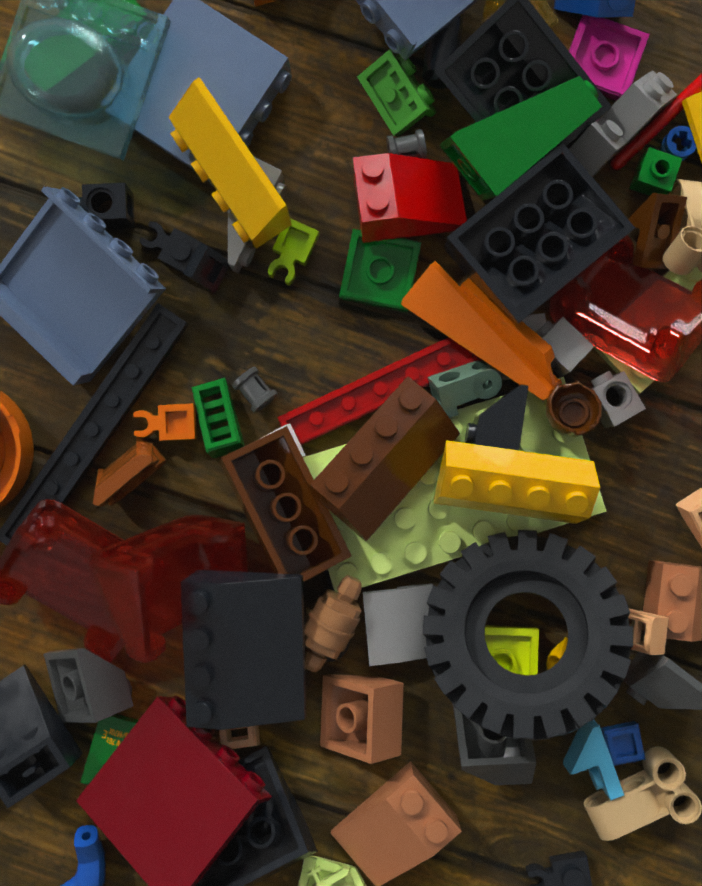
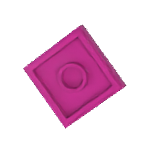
[569,15,650,101]

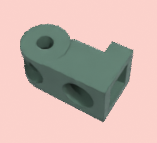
[428,360,502,418]

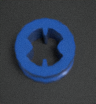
[661,126,696,161]

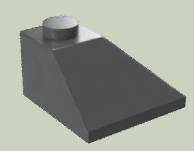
[43,648,134,723]
[623,652,702,710]
[453,704,536,785]

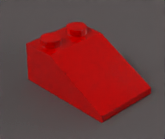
[353,153,467,243]

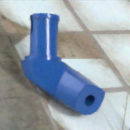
[60,825,106,886]

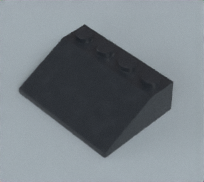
[434,0,612,174]
[444,143,635,324]
[181,570,307,730]
[196,746,318,886]

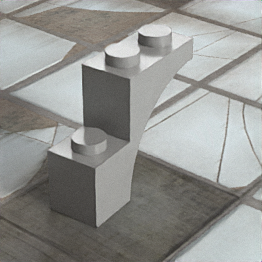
[569,70,677,177]

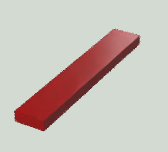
[277,337,482,446]

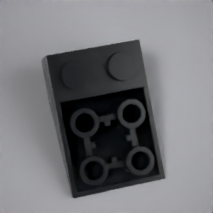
[0,664,83,809]

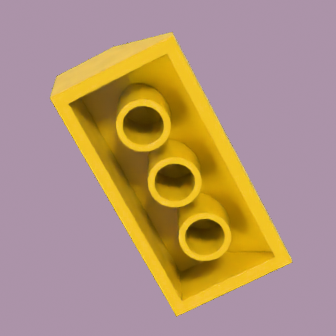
[169,77,292,249]
[434,440,600,524]

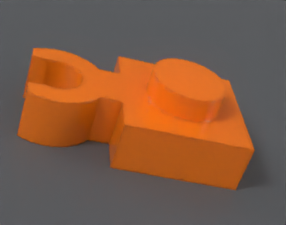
[133,403,197,441]

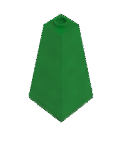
[439,76,602,201]

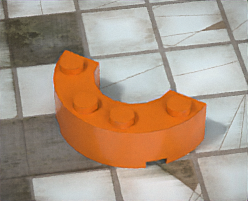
[0,391,34,509]

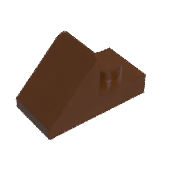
[628,193,687,269]

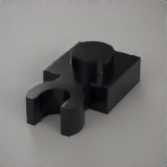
[139,221,204,273]
[525,851,592,886]

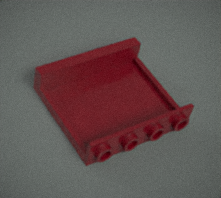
[76,696,272,886]

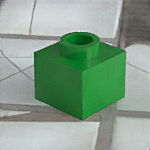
[629,147,683,196]

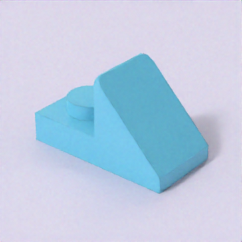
[563,719,624,800]

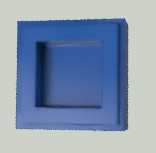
[601,721,646,766]

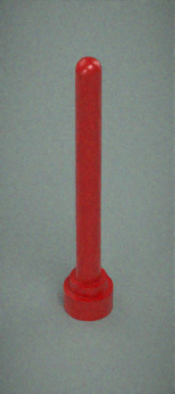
[610,73,702,170]

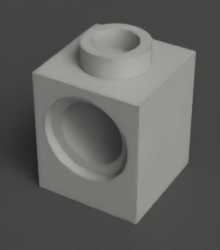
[536,317,594,377]
[591,370,646,428]

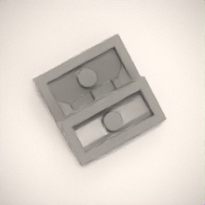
[363,584,433,666]

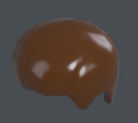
[546,381,602,437]

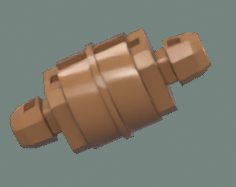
[304,575,362,673]

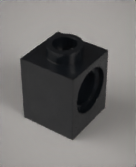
[79,183,135,229]

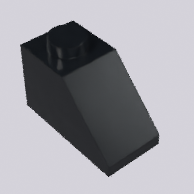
[465,385,528,451]

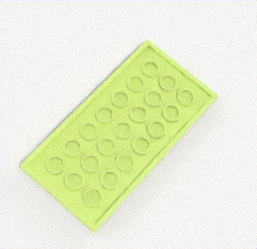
[303,377,606,593]

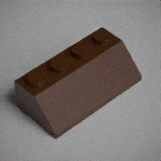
[310,376,460,542]
[219,426,352,582]

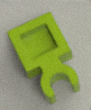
[268,218,320,286]

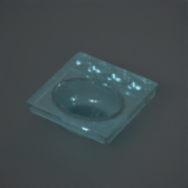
[0,0,171,161]

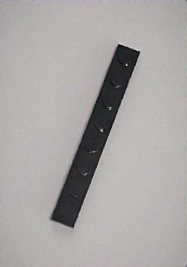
[0,303,189,557]

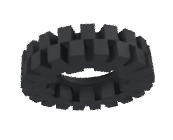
[423,530,633,741]

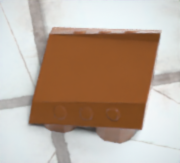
[93,437,167,507]

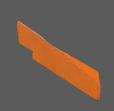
[401,261,562,401]

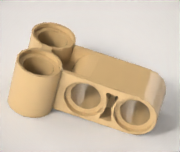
[663,179,702,275]
[584,746,702,841]

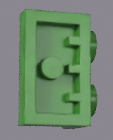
[357,49,437,137]

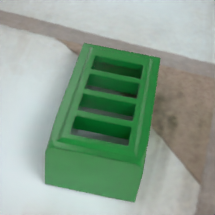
[191,378,245,458]

